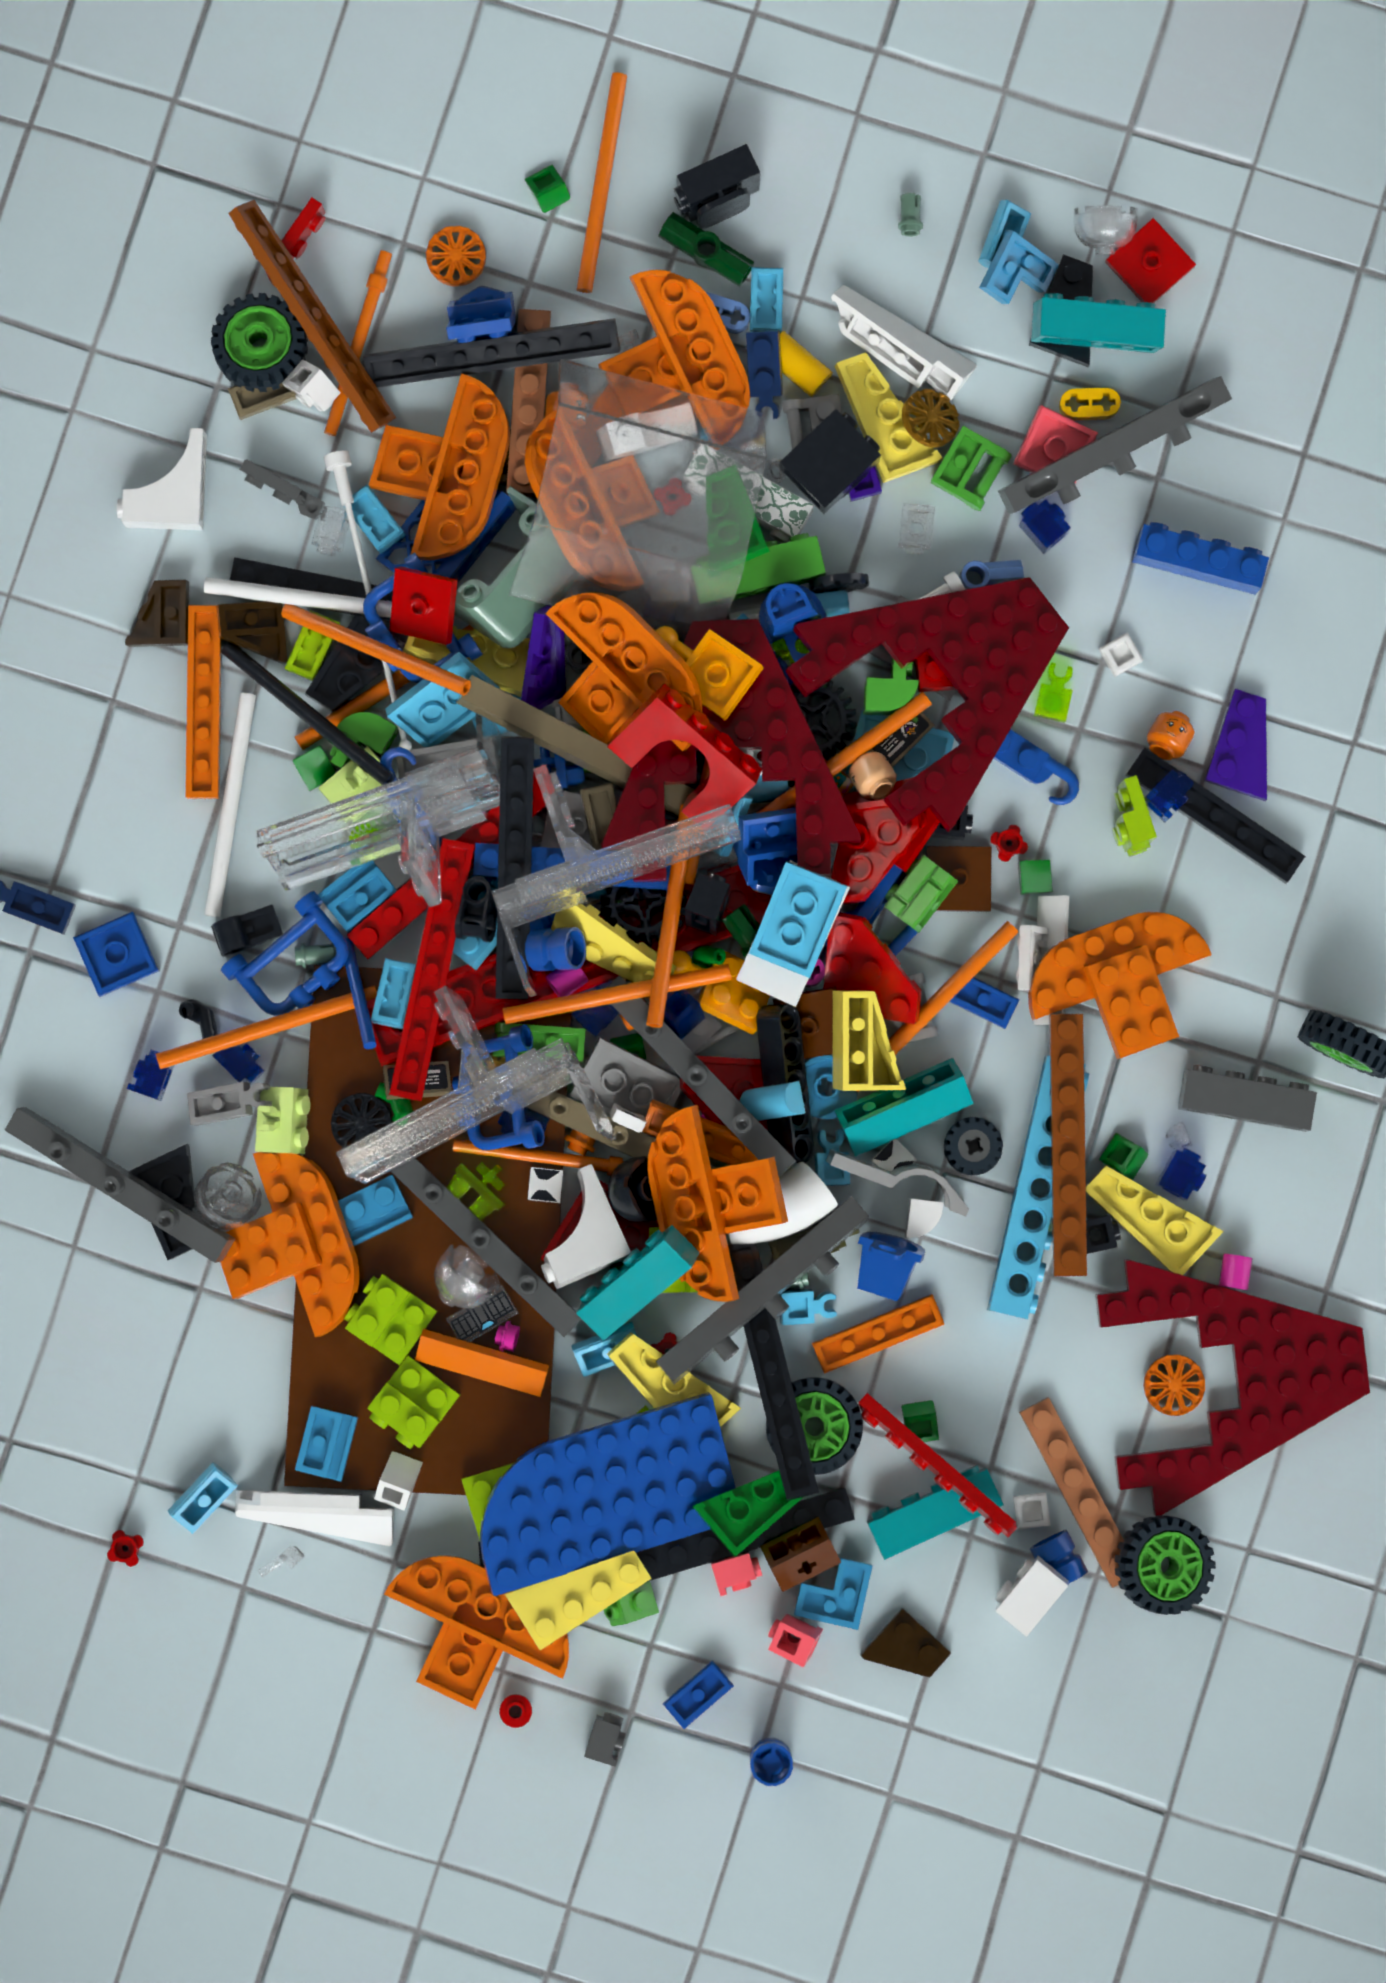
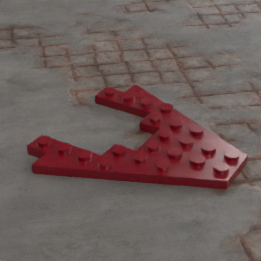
[786,577,1069,832]
[602,619,861,882]
[1095,1259,1370,1516]

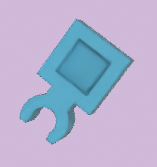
[814,1129,851,1186]
[780,1289,837,1325]

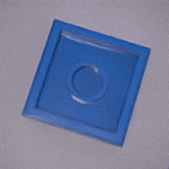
[73,911,159,997]

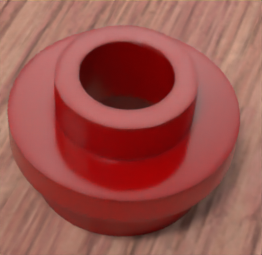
[499,1694,532,1728]

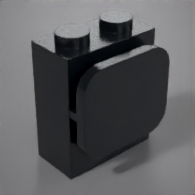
[673,144,760,229]
[779,409,881,514]

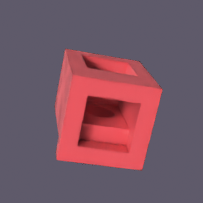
[711,1551,763,1596]
[768,1614,823,1667]

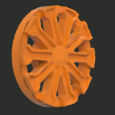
[426,225,486,287]
[1143,1354,1205,1416]

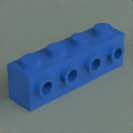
[1132,522,1269,595]

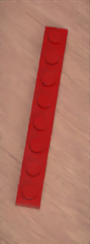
[347,766,563,960]
[389,838,475,1102]

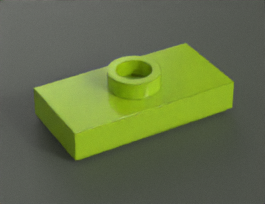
[284,610,340,681]

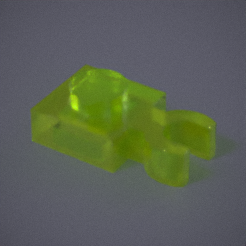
[1033,662,1073,723]

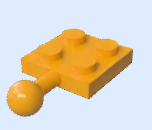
[656,626,764,721]
[672,950,770,1035]

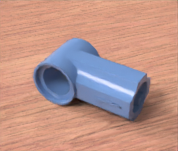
[958,560,1024,590]

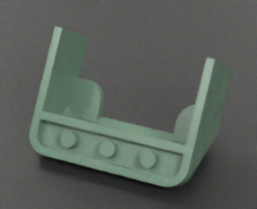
[454,486,581,648]

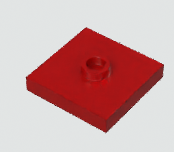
[1105,218,1196,303]
[390,566,457,645]

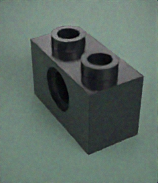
[685,873,730,936]

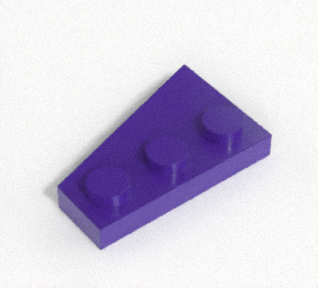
[521,602,566,710]
[1204,689,1267,801]

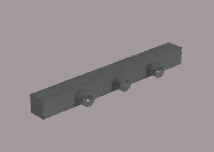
[998,376,1232,514]
[606,975,796,1178]
[5,1107,235,1263]
[380,1142,582,1337]
[656,1196,869,1385]

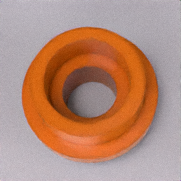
[564,1129,596,1156]

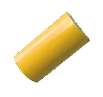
[780,331,833,398]

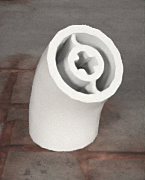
[729,1162,838,1244]

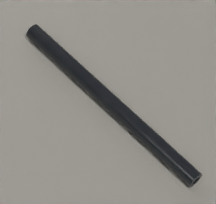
[221,642,395,788]

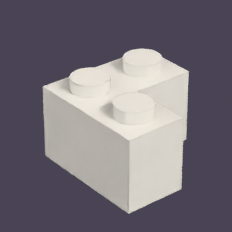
[995,1556,1069,1637]

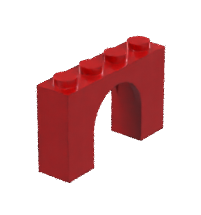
[607,683,762,831]

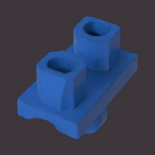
[534,747,585,792]

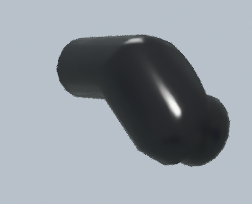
[179,999,218,1039]

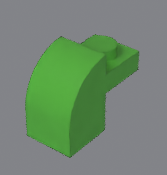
[863,658,919,716]
[330,712,399,770]

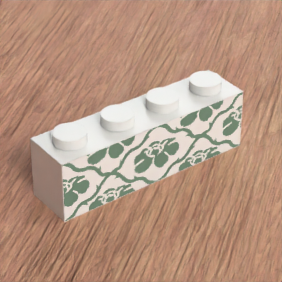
[683,443,814,543]

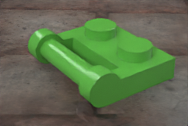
[930,426,1012,511]

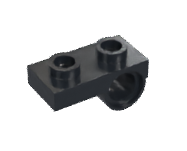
[211,904,283,957]

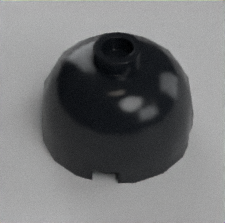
[608,1156,657,1222]

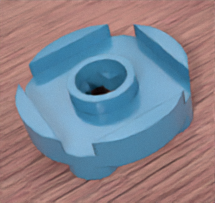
[805,1055,858,1120]

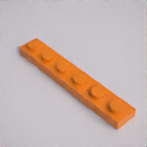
[185,605,222,799]

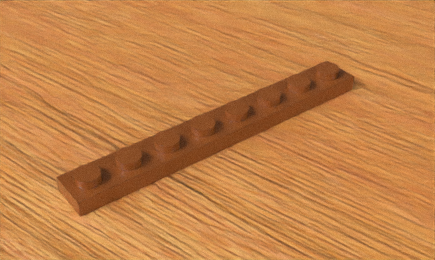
[228,200,396,433]
[1049,1014,1087,1276]

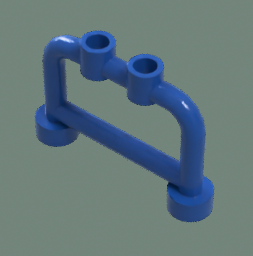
[363,552,483,683]
[221,891,349,1016]
[452,1024,545,1150]

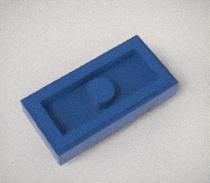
[949,977,1019,1029]
[663,1660,734,1729]

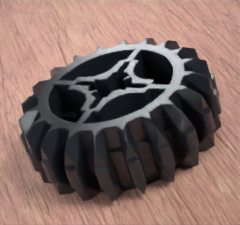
[790,680,857,758]
[599,886,687,948]

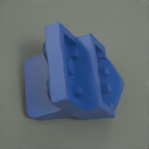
[446,286,516,343]
[733,807,798,896]

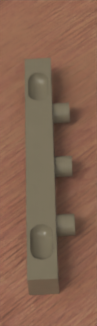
[456,675,695,817]
[497,1072,717,1169]

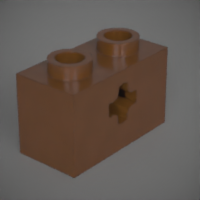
[760,1517,841,1592]

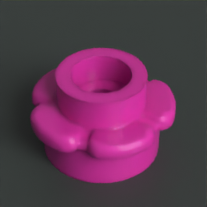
[495,1321,520,1352]

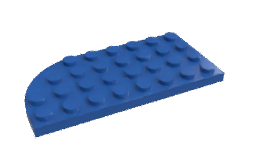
[480,1392,736,1596]

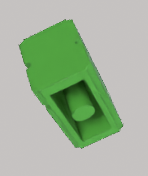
[884,855,958,933]

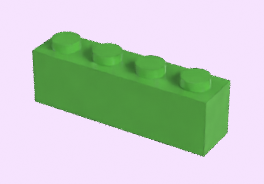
[691,533,826,608]

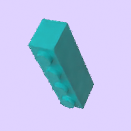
[1031,293,1166,353]
[834,1058,974,1157]
[576,1225,700,1341]
[867,1465,1004,1560]

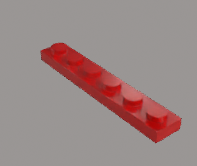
[858,1393,1017,1538]

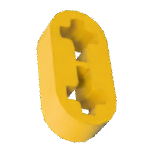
[1059,388,1121,421]

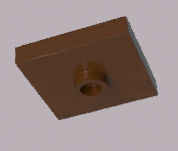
[926,846,992,912]
[772,986,837,1059]

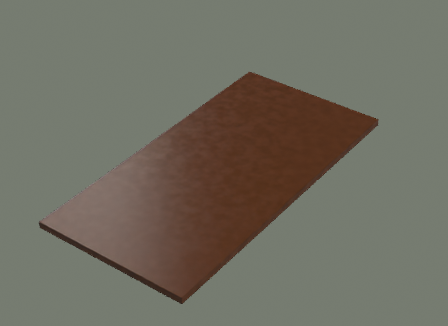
[284,965,572,1495]

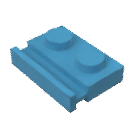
[318,855,397,933]
[338,1175,414,1246]
[295,1406,358,1482]

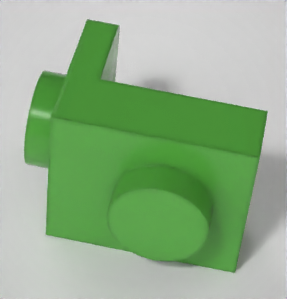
[604,1581,659,1626]

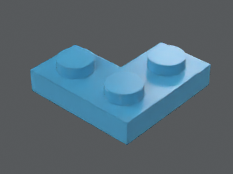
[979,231,1059,304]
[794,1557,873,1630]

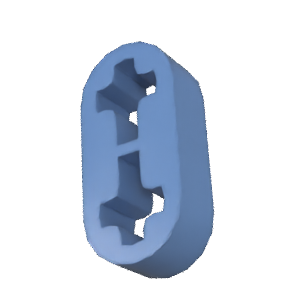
[706,292,750,334]

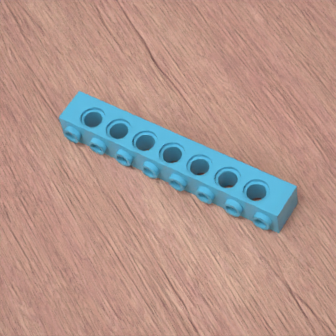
[987,1055,1089,1319]

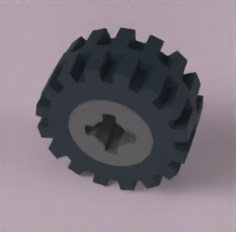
[943,1117,1003,1176]

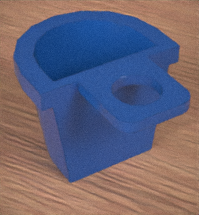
[759,583,827,662]
[857,1232,925,1301]

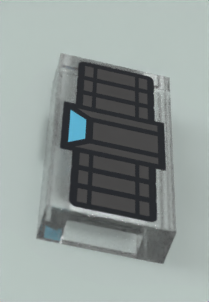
[446,1285,519,1342]

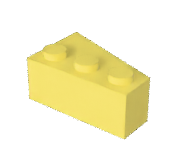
[833,990,906,1091]

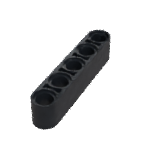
[756,1004,814,1163]

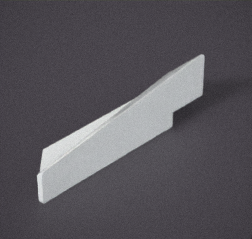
[831,285,977,402]
[235,1490,394,1546]

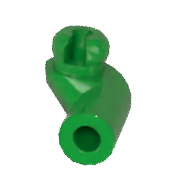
[691,946,726,969]
[375,1082,414,1127]

